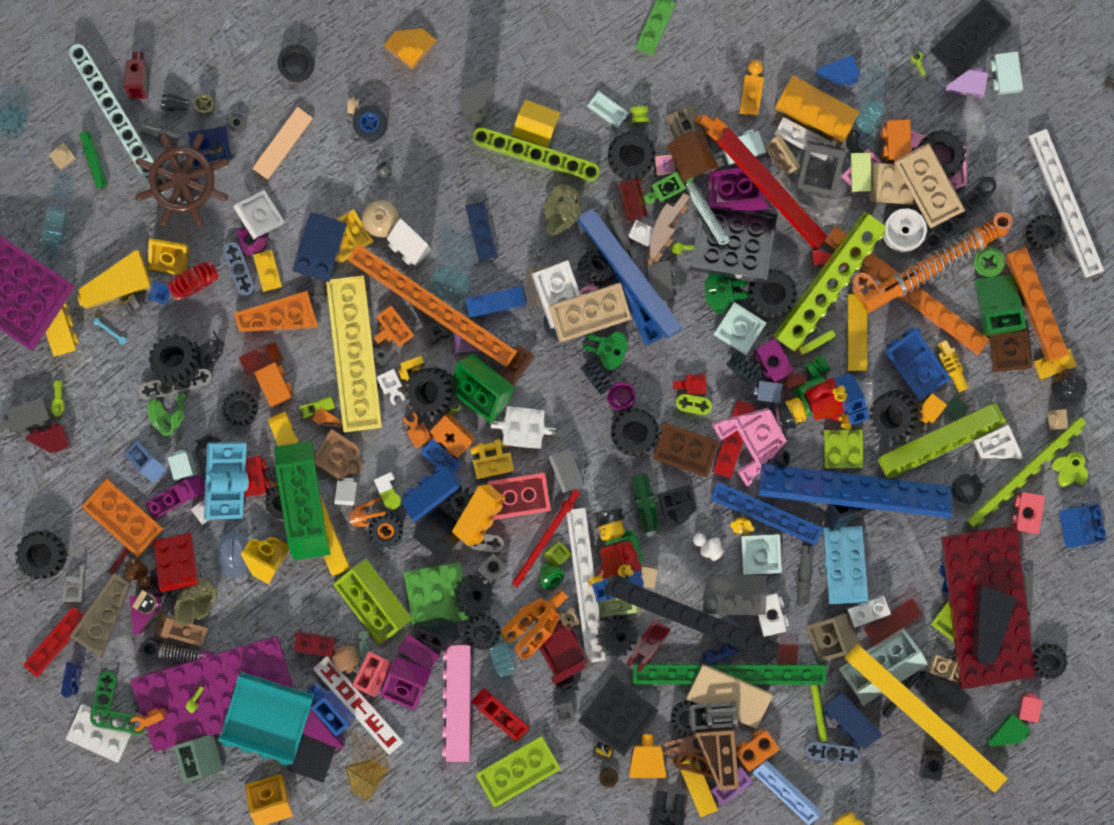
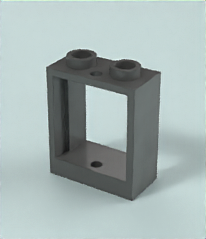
[797,140,845,197]

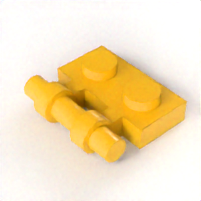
[470,439,514,479]

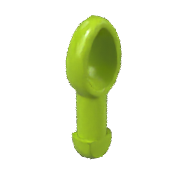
[51,380,65,418]

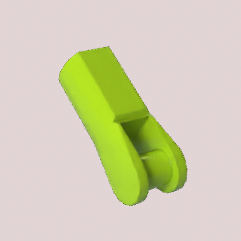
[299,396,335,419]

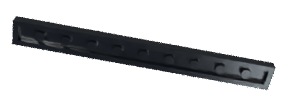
[603,575,779,661]

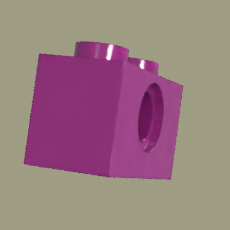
[754,338,794,383]

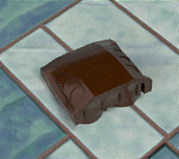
[667,130,719,183]

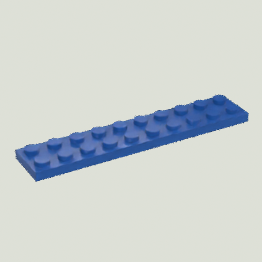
[759,464,952,518]

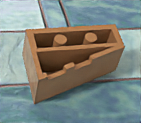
[695,729,739,790]

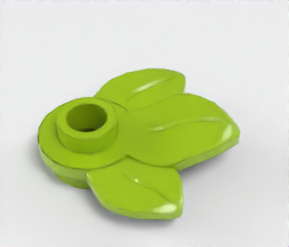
[1051,452,1088,487]

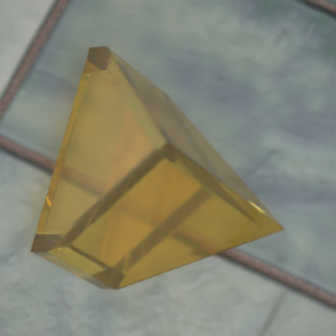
[344,759,388,802]

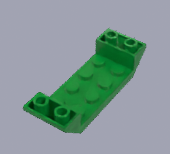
[274,440,331,561]

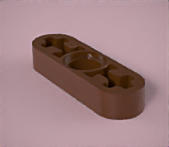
[673,752,714,779]

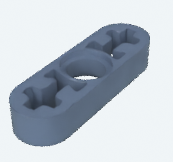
[223,242,255,296]
[804,741,861,765]

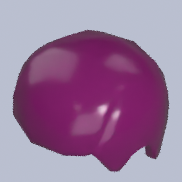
[607,382,636,411]

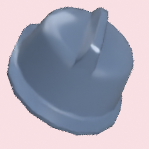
[218,531,248,578]

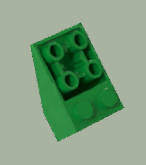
[974,274,1027,336]

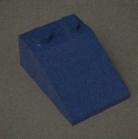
[293,212,348,282]

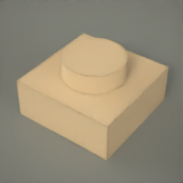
[49,143,77,170]
[1048,409,1068,430]

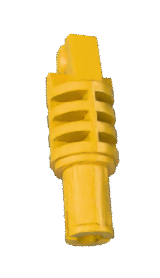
[937,340,969,392]

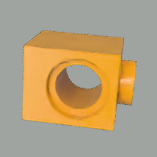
[920,393,947,424]

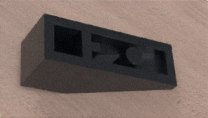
[823,504,875,531]

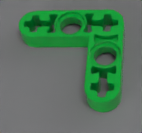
[90,672,146,735]

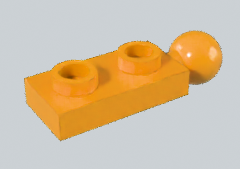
[739,60,764,116]

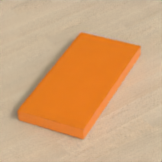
[81,478,164,558]

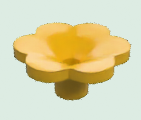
[730,516,754,535]

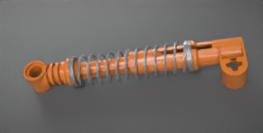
[852,212,1013,313]

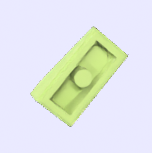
[598,598,640,619]

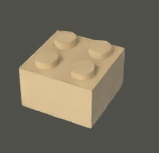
[869,163,913,205]

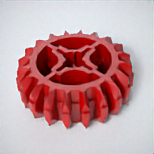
[168,262,219,300]

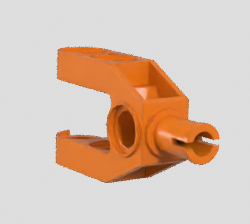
[500,589,569,659]

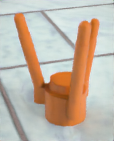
[349,497,388,527]

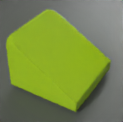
[542,541,572,567]

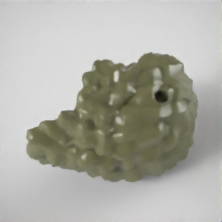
[543,184,583,236]
[173,577,218,626]

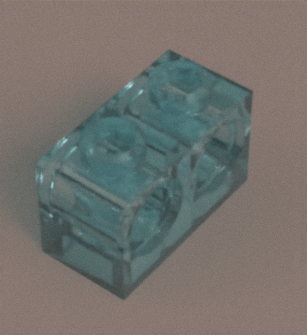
[39,206,70,249]

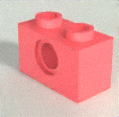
[1011,492,1045,534]
[352,651,392,698]

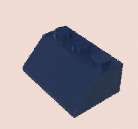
[822,690,883,749]

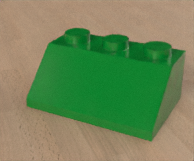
[452,354,515,424]

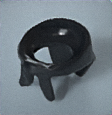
[193,331,225,365]
[195,433,222,466]
[952,473,986,504]

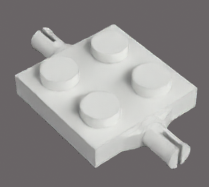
[490,406,556,449]

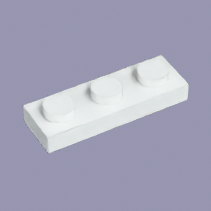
[774,117,834,161]

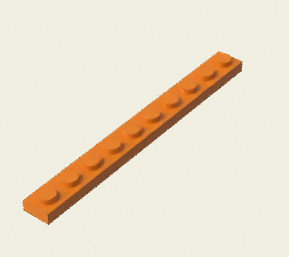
[824,226,990,355]
[347,244,517,368]

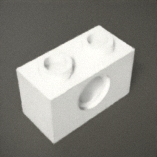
[758,593,788,637]
[846,595,891,628]

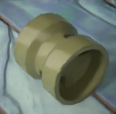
[194,94,215,115]

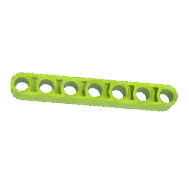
[473,128,600,182]
[878,404,1006,478]

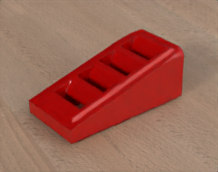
[812,250,847,267]

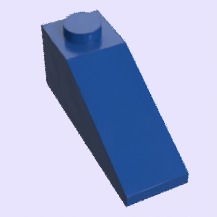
[465,287,526,319]

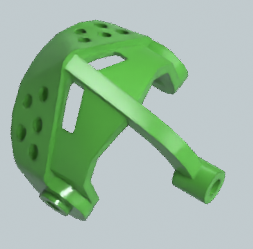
[147,392,187,436]

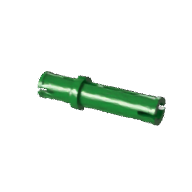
[79,131,108,189]

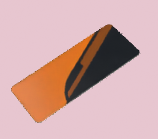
[312,407,346,436]

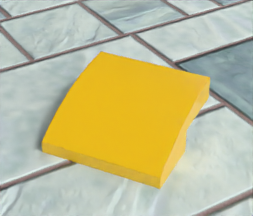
[337,209,374,263]

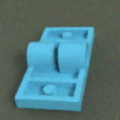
[204,442,249,520]
[823,526,868,604]

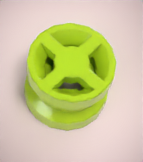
[630,106,650,124]

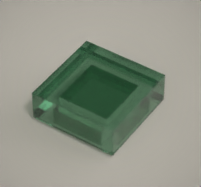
[943,395,969,421]

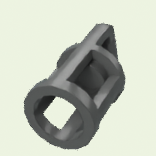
[688,701,738,731]

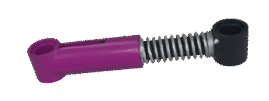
[140,638,216,663]

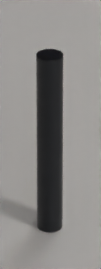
[882,671,922,719]

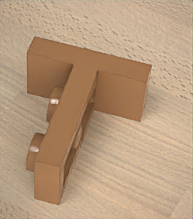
[154,613,208,647]

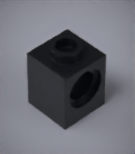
[919,751,945,781]

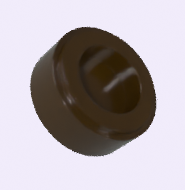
[599,768,618,787]

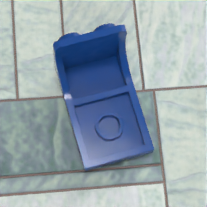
[884,327,951,401]

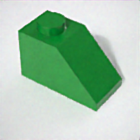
[986,713,1030,746]

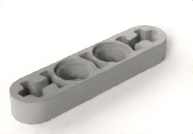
[139,369,213,400]

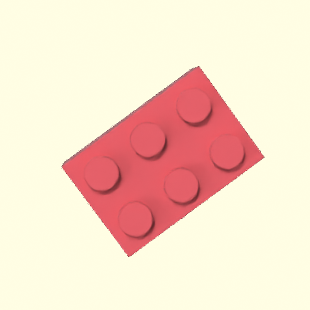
[488,473,551,520]

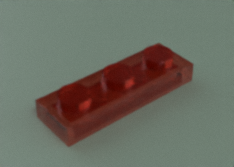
[864,599,923,646]

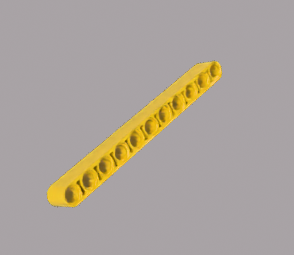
[844,644,1008,793]

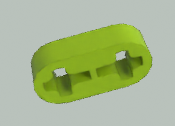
[676,394,712,415]

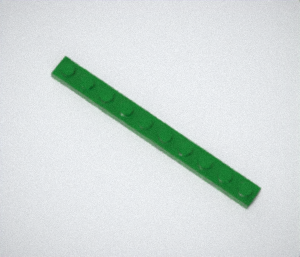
[633,664,826,685]

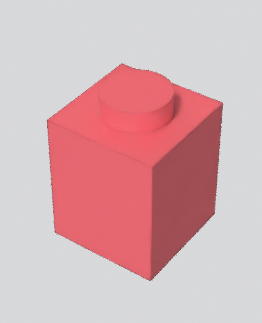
[1016,693,1043,723]

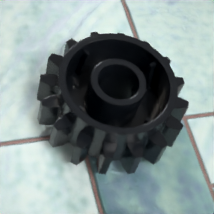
[452,574,494,617]
[596,615,638,657]

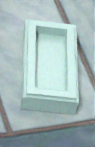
[587,91,629,129]

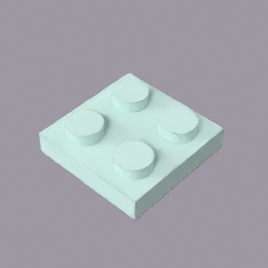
[713,302,766,356]
[741,534,782,575]

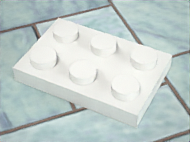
[531,260,580,328]
[66,704,135,763]

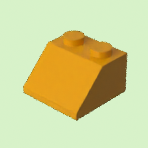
[245,773,293,825]

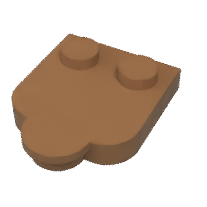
[315,429,363,478]

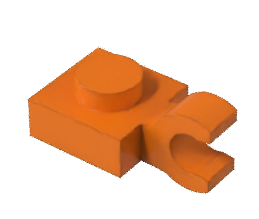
[695,115,728,144]
[130,708,167,731]

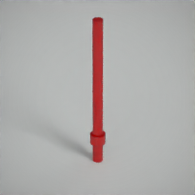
[511,488,581,588]

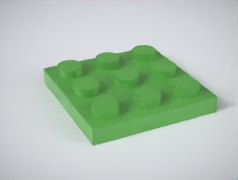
[404,562,470,625]

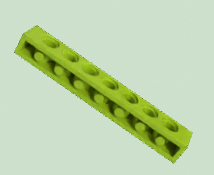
[773,211,887,352]

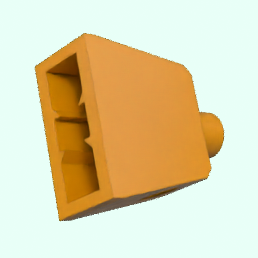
[629,734,666,778]

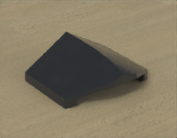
[657,484,697,525]

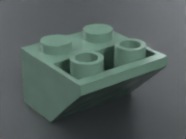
[174,735,224,783]

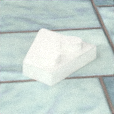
[972,424,1023,459]

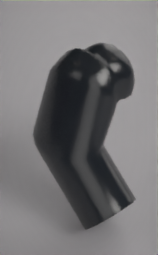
[846,130,864,153]

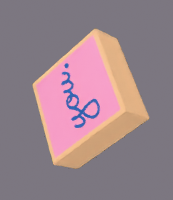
[655,155,676,176]

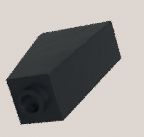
[971,584,1017,665]

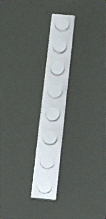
[1028,129,1104,278]
[567,508,606,662]

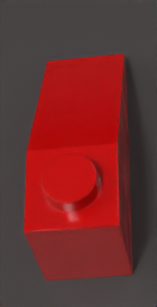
[471,687,529,742]

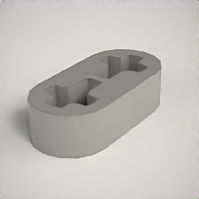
[470,534,504,553]

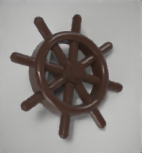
[135,133,229,226]

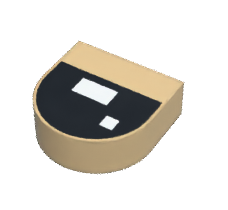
[132,590,156,613]

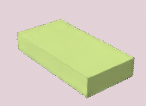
[851,153,871,192]

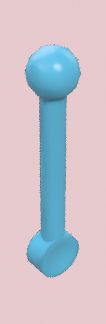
[93,317,127,345]

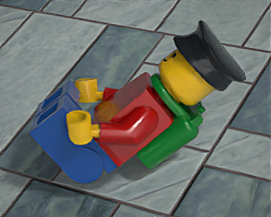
[771,374,869,433]
[588,508,644,603]

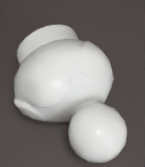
[693,533,724,561]

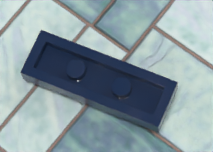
[465,201,497,262]

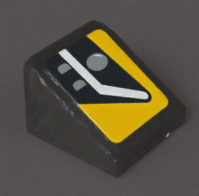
[592,741,614,763]

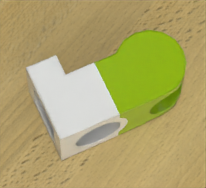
[374,472,401,510]

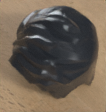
[1051,369,1087,401]

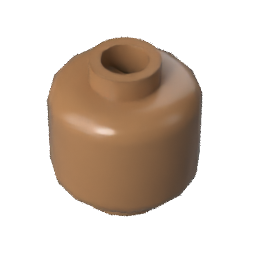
[332,644,360,674]

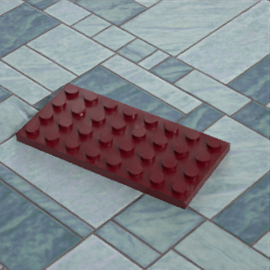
[941,525,1036,690]

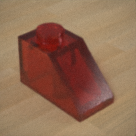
[239,342,284,376]

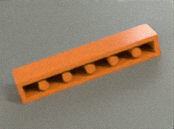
[1005,247,1069,364]

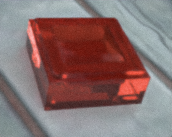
[778,644,798,664]

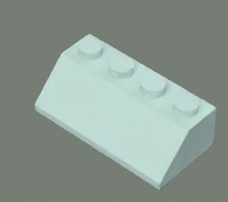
[839,628,928,706]

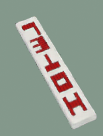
[313,657,404,755]

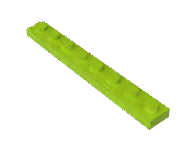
[966,417,1086,527]

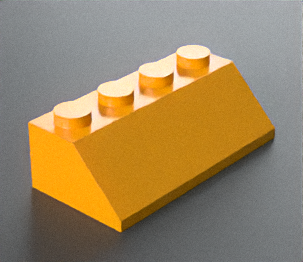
[774,75,859,145]

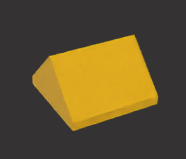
[512,99,561,148]
[148,238,191,275]

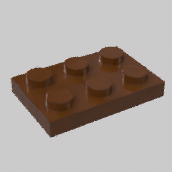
[653,423,720,478]

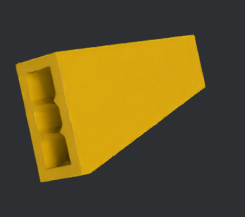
[77,250,152,309]

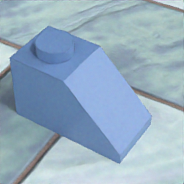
[124,440,167,483]

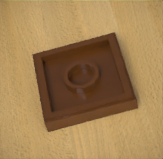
[989,330,1032,372]

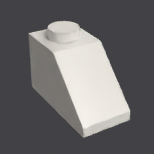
[335,478,358,505]

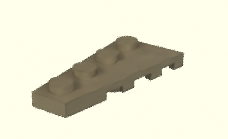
[70,573,131,658]

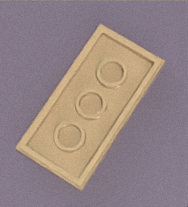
[894,143,965,228]
[548,283,632,342]
[686,663,773,729]

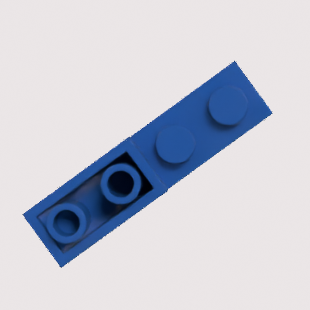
[613,273,663,345]

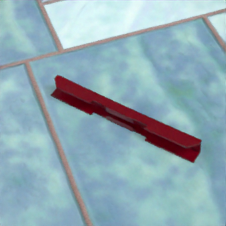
[108,547,131,575]

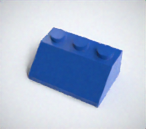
[401,462,462,522]

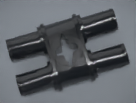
[650,791,687,825]

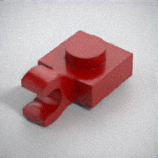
[673,374,706,394]

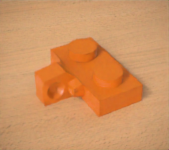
[374,306,414,348]

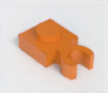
[403,412,432,448]

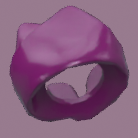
[235,226,267,255]

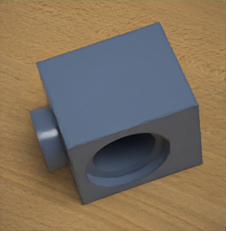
[753,381,782,403]

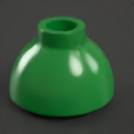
[539,564,565,590]

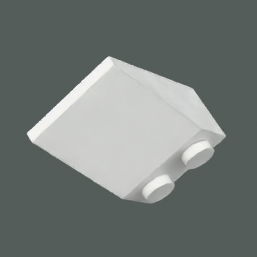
[387,218,431,267]

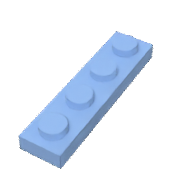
[752,760,822,825]

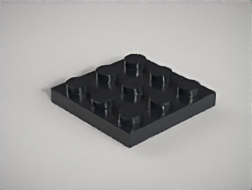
[578,675,659,756]

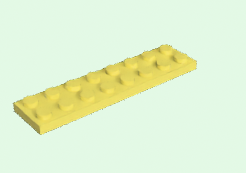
[326,276,382,432]

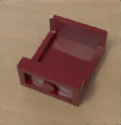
[536,623,592,685]

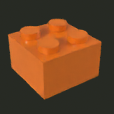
[880,119,912,164]

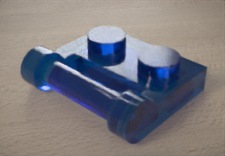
[188,126,232,166]
[61,660,83,698]

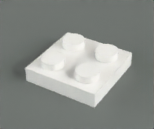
[233,190,285,239]

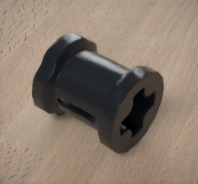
[555,676,580,699]

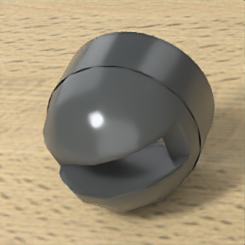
[375,161,392,178]

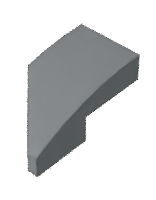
[62,565,85,603]

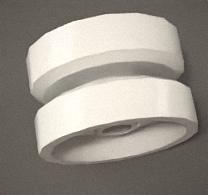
[883,209,927,254]

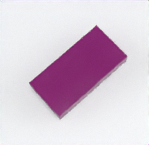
[398,634,440,670]

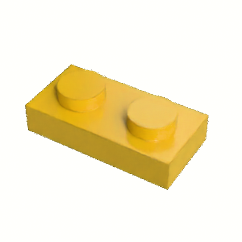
[253,250,282,292]
[1033,349,1077,380]

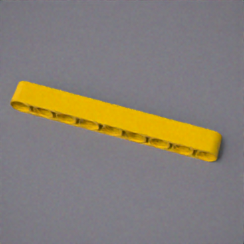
[268,411,350,576]

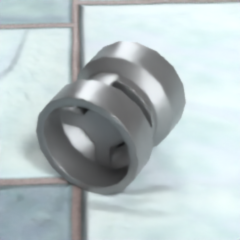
[117,293,143,319]

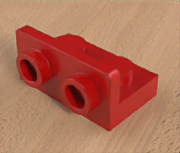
[244,456,270,497]

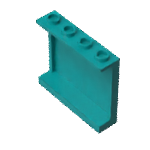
[218,672,315,765]

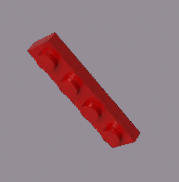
[713,400,756,479]
[23,606,84,678]

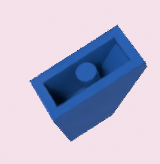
[815,55,861,87]

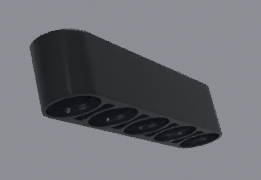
[924,177,997,250]

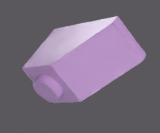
[944,68,988,98]

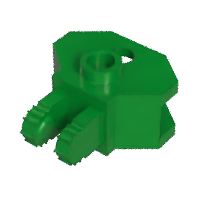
[704,274,749,313]
[582,332,628,371]

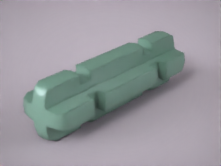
[358,630,369,668]

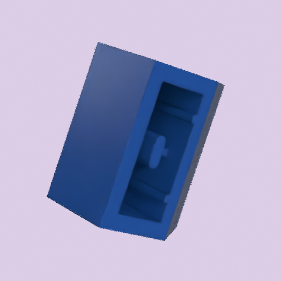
[1059,503,1106,548]

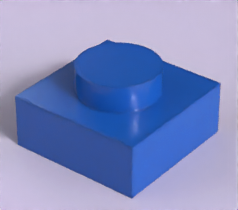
[147,281,170,305]

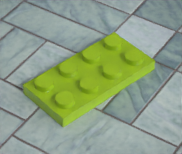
[475,735,561,808]

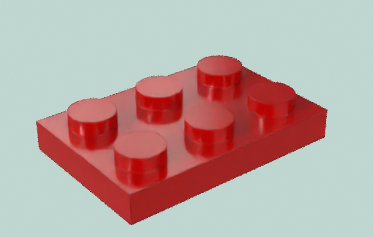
[154,533,199,592]

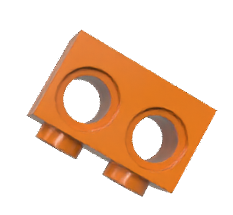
[736,729,780,772]

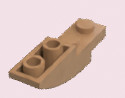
[647,193,690,266]

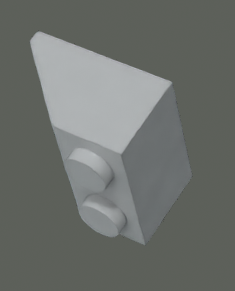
[549,449,586,493]

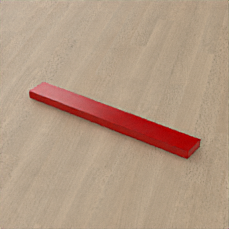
[716,127,827,250]

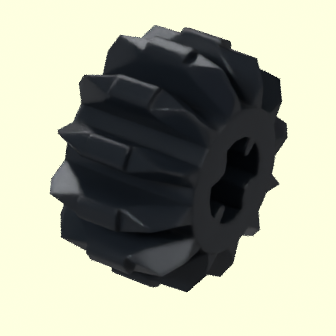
[444,486,474,518]

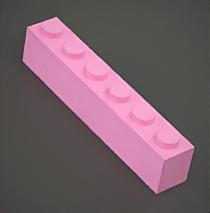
[442,644,471,762]

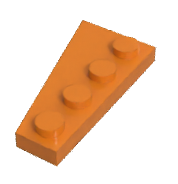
[234,291,319,332]

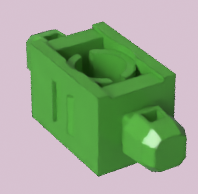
[643,172,694,204]

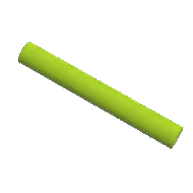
[810,685,828,742]

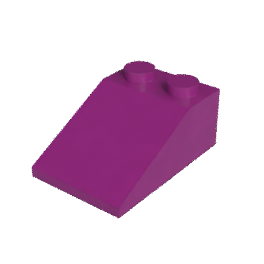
[709,165,771,211]

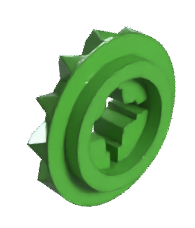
[973,247,1005,278]

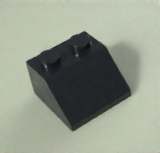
[413,507,461,561]

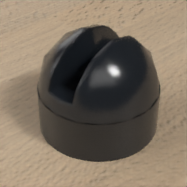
[774,451,790,466]

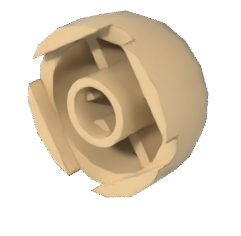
[362,200,400,238]

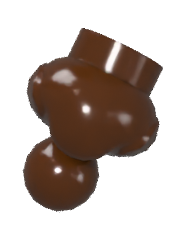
[125,558,151,589]

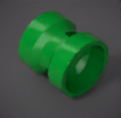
[805,355,831,379]

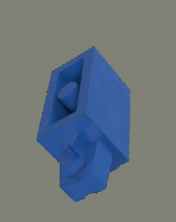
[307,683,356,737]

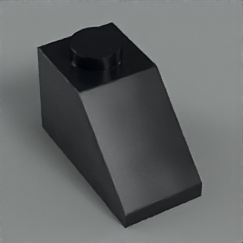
[413,617,460,651]

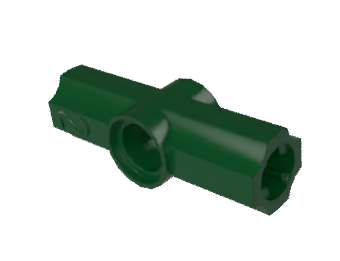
[631,473,660,533]

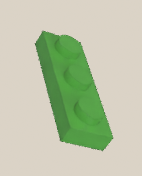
[635,0,676,56]

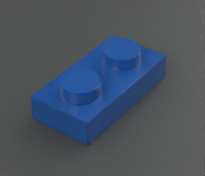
[420,439,462,471]

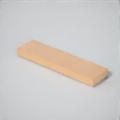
[252,107,313,180]

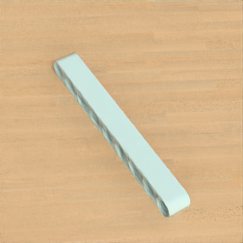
[69,44,167,194]

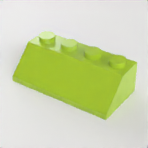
[333,558,413,645]

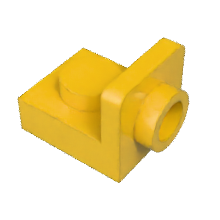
[398,356,425,382]

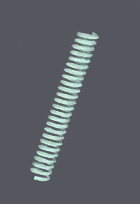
[685,181,730,245]

